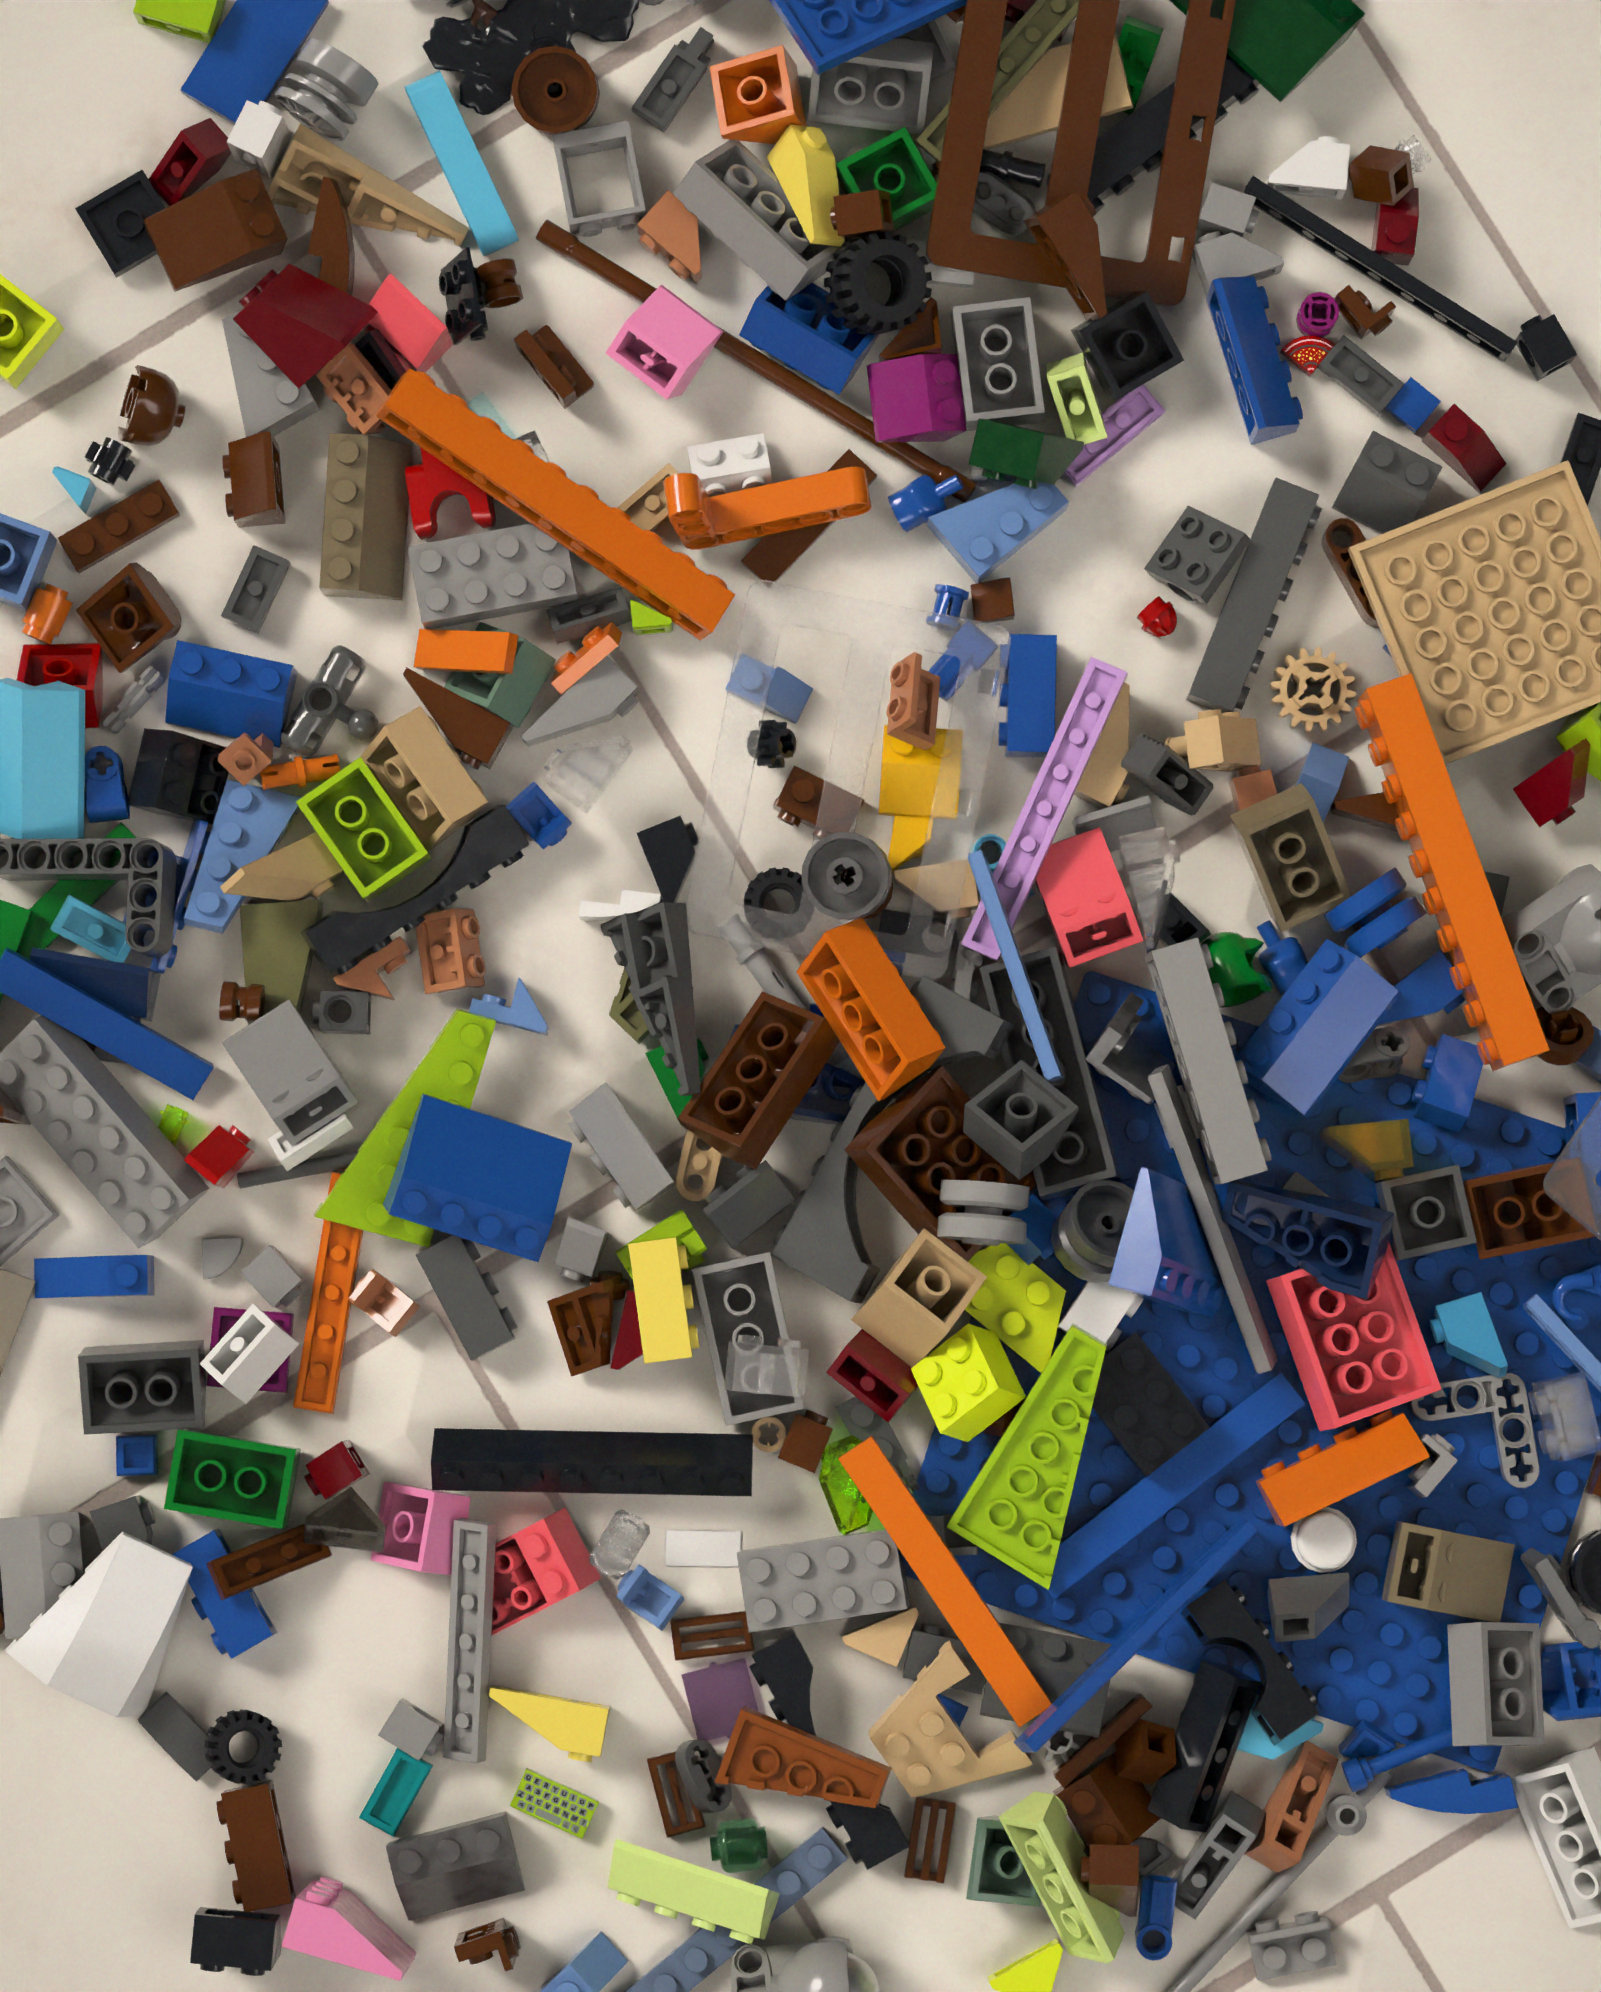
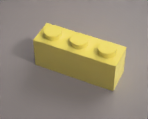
[628,1237,700,1364]

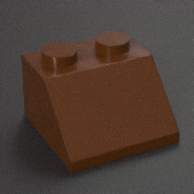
[222,431,285,527]
[1053,1750,1161,1849]

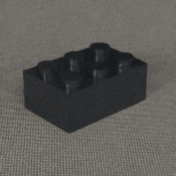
[1092,1332,1210,1477]

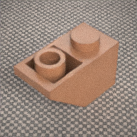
[637,190,702,284]

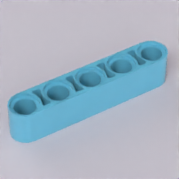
[404,70,519,257]

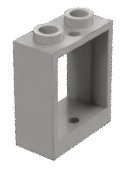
[552,120,646,237]

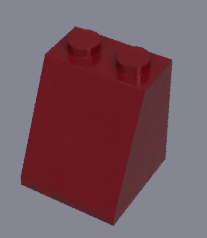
[233,264,378,389]

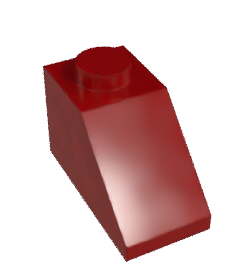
[184,1125,254,1188]

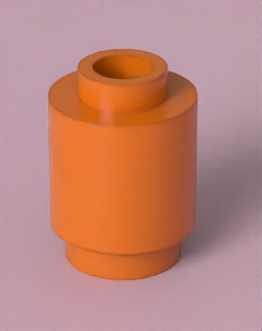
[22,584,73,645]

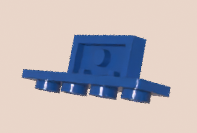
[123,820,210,974]

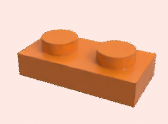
[551,622,622,695]

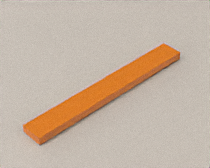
[838,1435,1053,1728]

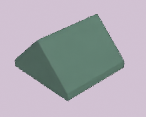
[966,1816,1041,1907]

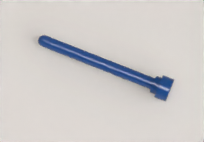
[1341,1728,1453,1793]

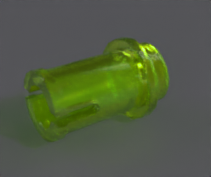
[158,1104,190,1147]

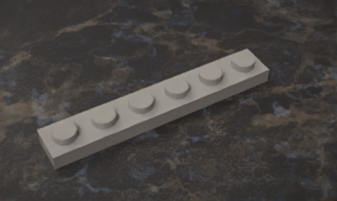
[443,1518,496,1763]

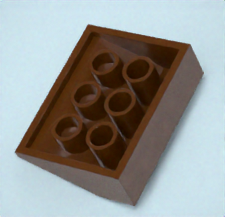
[844,1065,1036,1262]

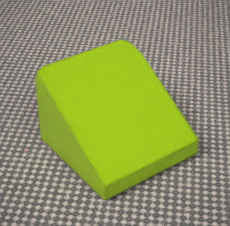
[630,600,673,635]

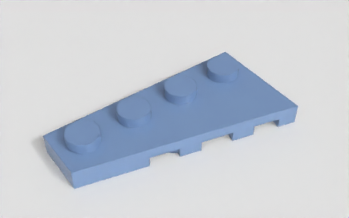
[184,779,302,934]

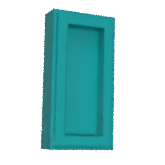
[359,1748,433,1837]

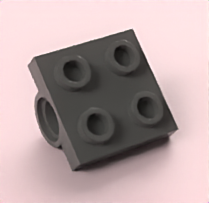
[1144,505,1251,604]

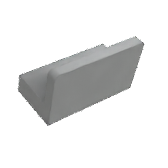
[1072,795,1160,852]

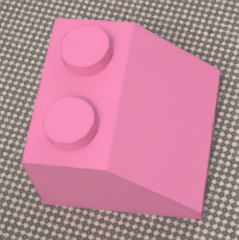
[371,1482,471,1575]

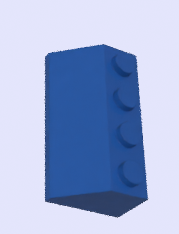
[1206,276,1303,445]
[1235,939,1401,1119]

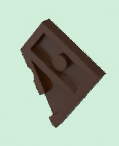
[547,1279,614,1377]

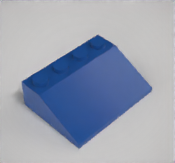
[383,1093,572,1262]
[1108,1167,1224,1319]

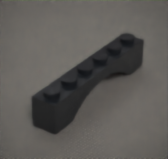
[300,804,529,975]
[749,1631,910,1870]

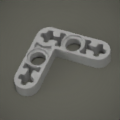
[1409,1373,1539,1488]

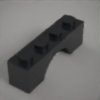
[1181,1580,1319,1746]

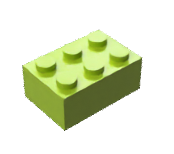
[296,757,432,903]

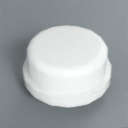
[1290,1507,1357,1573]

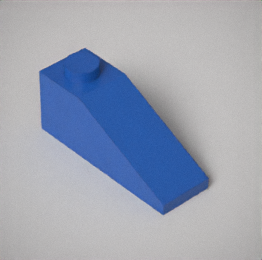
[1377,950,1466,1027]
[34,1255,154,1298]

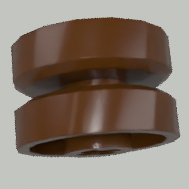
[511,46,600,135]

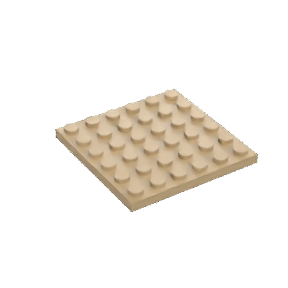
[1347,460,1601,765]

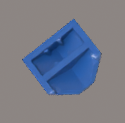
[1541,1642,1601,1721]

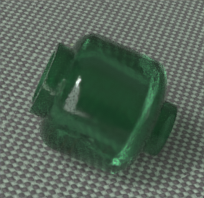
[710,1818,769,1873]

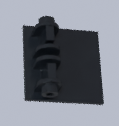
[439,247,488,345]

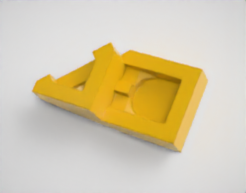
[888,815,934,875]

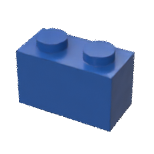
[1412,1034,1483,1133]

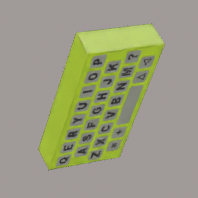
[510,1768,599,1839]

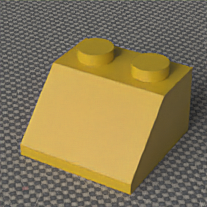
[878,725,963,820]

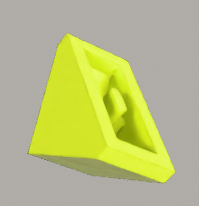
[987,1938,1063,1992]

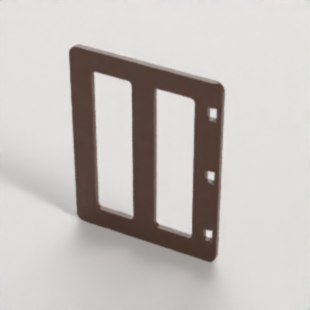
[926,0,1236,306]

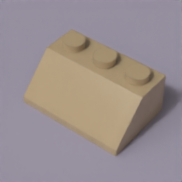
[360,706,488,852]

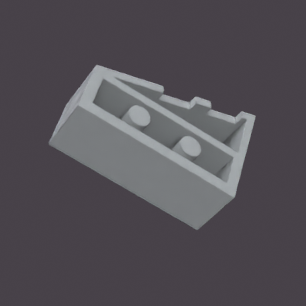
[222,307,319,437]

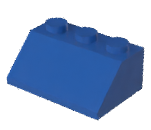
[739,283,879,394]
[165,640,298,748]

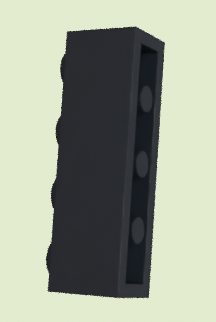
[1147,1660,1261,1833]

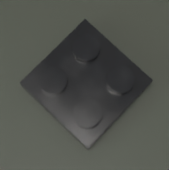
[75,170,165,278]

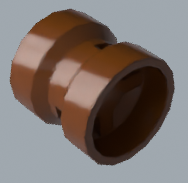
[477,258,523,308]
[219,981,265,1023]

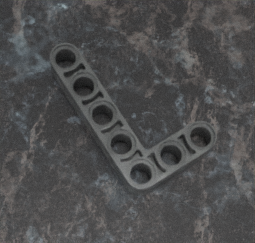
[0,838,177,958]

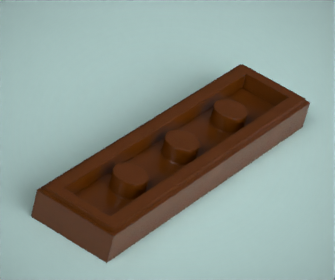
[741,449,877,589]

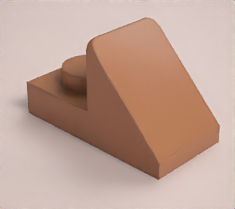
[333,936,412,1000]

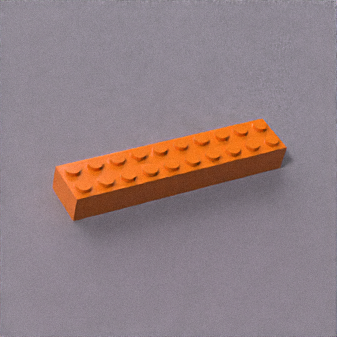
[1354,673,1549,1072]

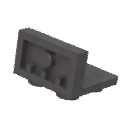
[1085,992,1175,1104]

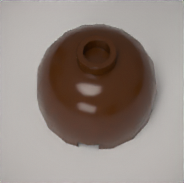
[118,365,186,446]

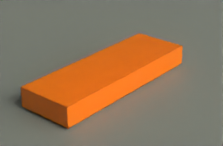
[413,629,518,674]

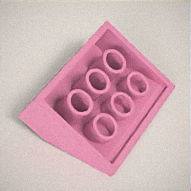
[281,1877,417,1981]

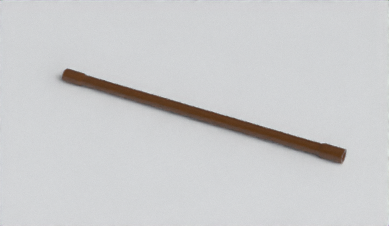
[536,219,977,503]

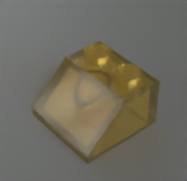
[1319,1119,1414,1181]

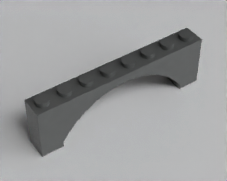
[771,976,1014,1304]

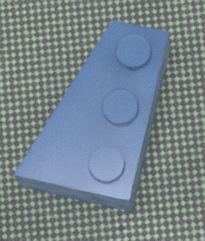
[927,482,1069,584]

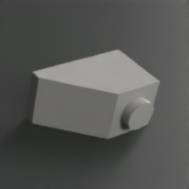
[1192,231,1284,297]
[554,1217,609,1282]

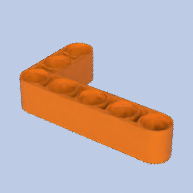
[663,467,872,550]

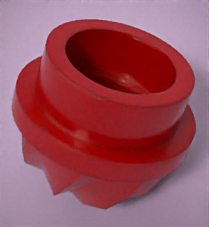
[1137,596,1177,637]

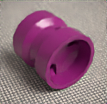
[1296,292,1339,337]

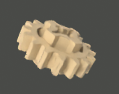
[1269,647,1356,734]

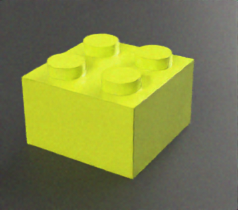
[0,274,64,389]
[911,1323,1026,1442]

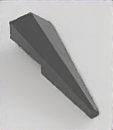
[600,902,701,1096]

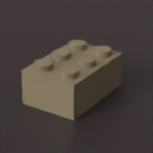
[1229,783,1352,932]

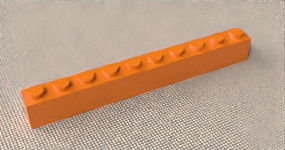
[376,368,735,641]

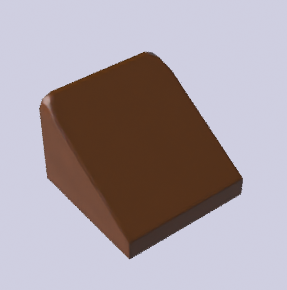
[970,577,1015,624]

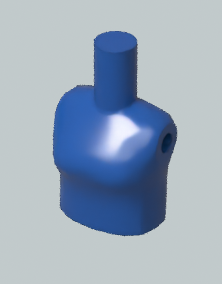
[888,474,964,532]
[1257,920,1308,996]

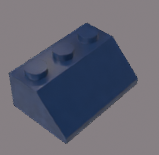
[30,947,161,1023]

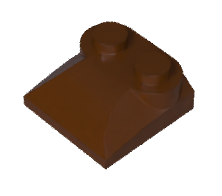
[76,562,181,673]

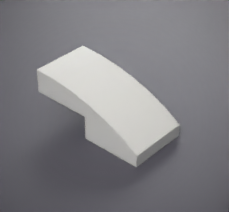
[579,890,662,921]

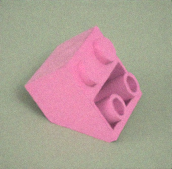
[606,285,724,400]

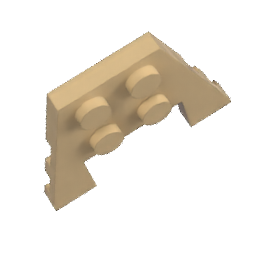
[868,1640,1033,1798]

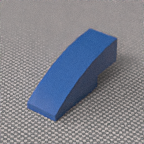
[1384,1767,1518,1814]

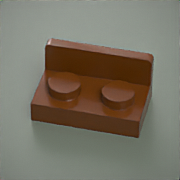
[514,325,594,409]
[773,765,865,839]
[454,1918,521,1972]

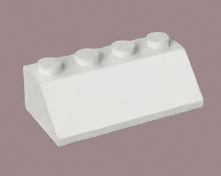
[1510,1747,1601,1929]

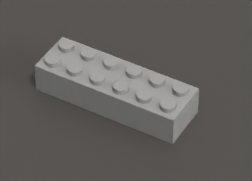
[1145,937,1271,1185]
[0,1016,210,1249]

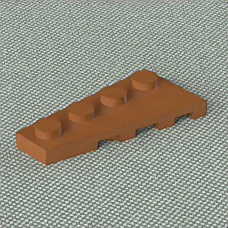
[714,1706,892,1808]

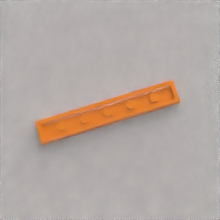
[293,1172,364,1414]

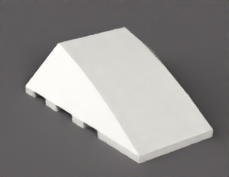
[6,1531,193,1717]

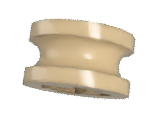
[751,1416,787,1452]

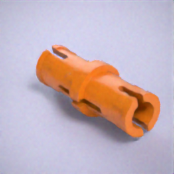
[260,754,340,790]

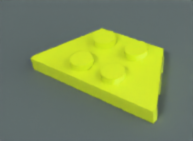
[965,1243,1066,1373]

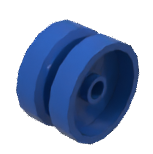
[1324,867,1427,958]

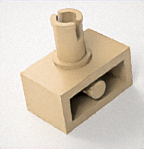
[1164,709,1262,772]

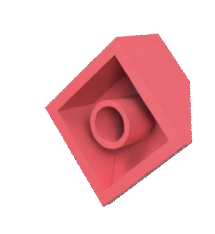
[363,273,453,373]

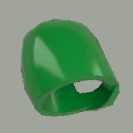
[1200,932,1273,1008]

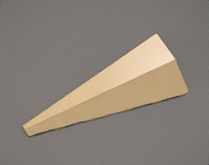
[267,124,469,246]

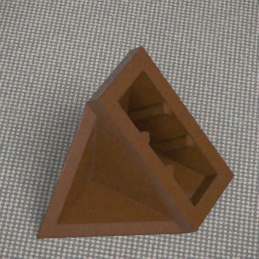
[879,297,942,362]

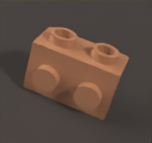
[886,652,940,751]

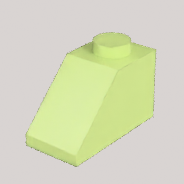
[1046,353,1108,445]

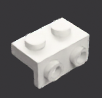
[687,433,773,497]

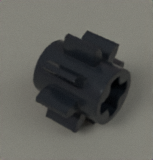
[84,437,136,486]
[747,720,796,768]

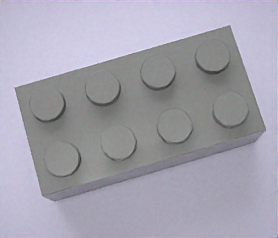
[673,140,847,301]
[408,523,579,629]
[692,1252,804,1426]
[737,1529,911,1633]

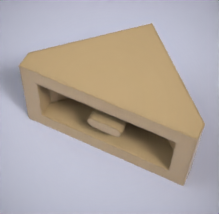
[841,1605,919,1667]

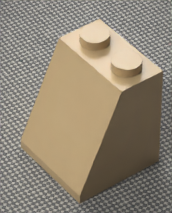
[851,1228,987,1367]

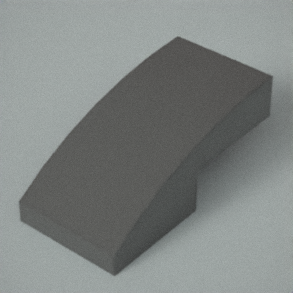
[138,1691,212,1782]

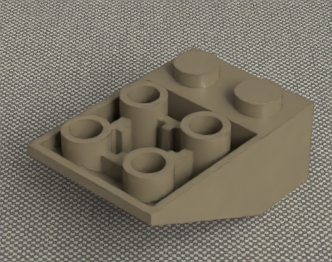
[1382,1521,1515,1622]

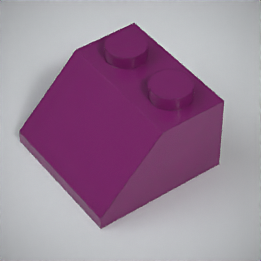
[867,354,967,442]

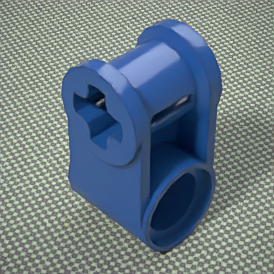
[85,746,130,824]

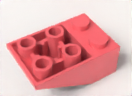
[1035,827,1144,968]
[491,1507,601,1636]

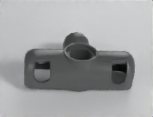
[281,645,378,758]

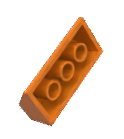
[796,917,946,1101]
[1255,1409,1430,1527]

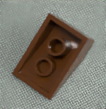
[144,168,288,292]
[1024,191,1107,320]
[1463,1157,1597,1260]

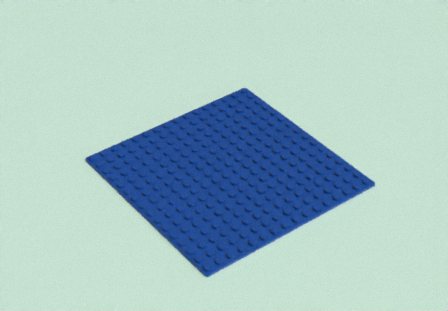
[903,971,1601,1772]

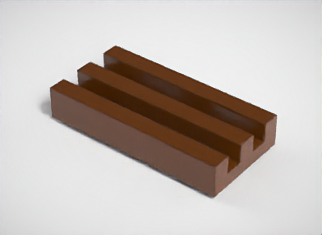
[670,1611,754,1661]
[647,1751,706,1838]
[904,1796,956,1884]

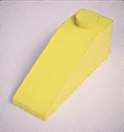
[767,124,845,247]
[489,1685,610,1762]

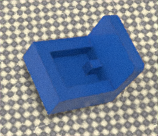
[506,781,572,849]

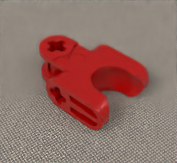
[405,447,496,540]

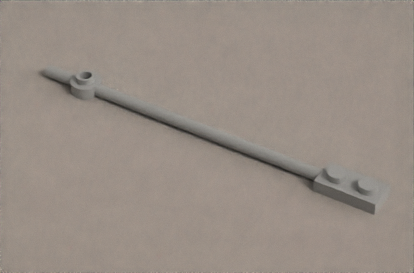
[1168,1771,1392,1992]

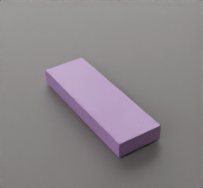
[1064,385,1166,487]

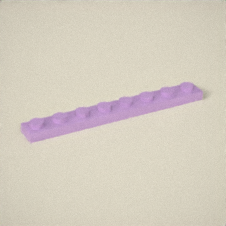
[961,657,1128,962]

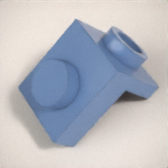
[616,1564,685,1631]

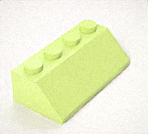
[999,1791,1125,1964]
[608,1839,780,1945]

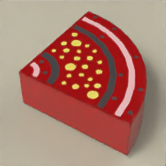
[1280,336,1336,377]

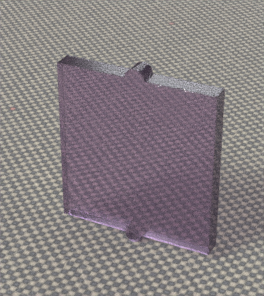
[681,1658,759,1741]

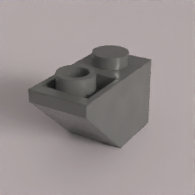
[1268,1572,1350,1642]

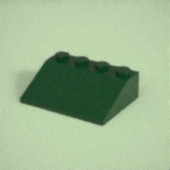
[1169,0,1365,102]

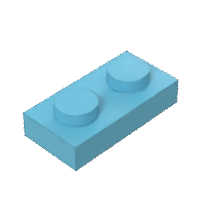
[50,894,131,963]

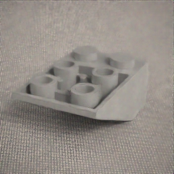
[222,999,358,1146]

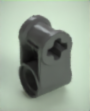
[1338,1027,1410,1083]

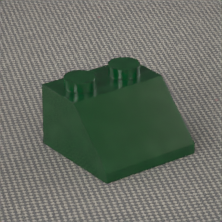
[968,418,1084,489]

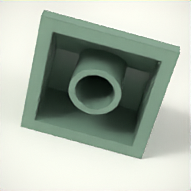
[444,622,556,728]

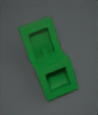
[1118,16,1164,114]

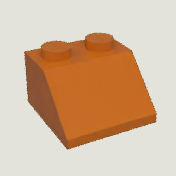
[709,45,807,144]

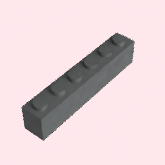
[1186,477,1322,713]

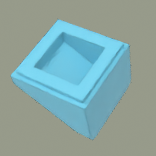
[52,466,96,514]

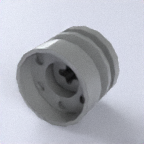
[274,38,379,141]

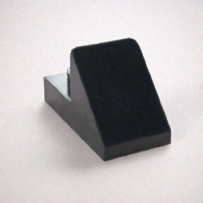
[1135,886,1211,947]

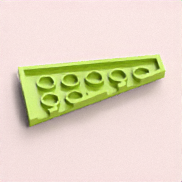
[314,1008,496,1247]
[946,1323,1107,1590]

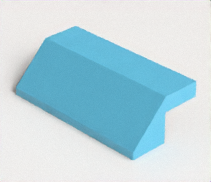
[0,678,85,839]

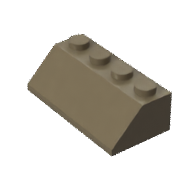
[319,433,412,600]

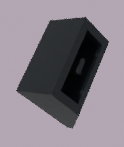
[127,728,229,825]
[190,1907,281,1976]

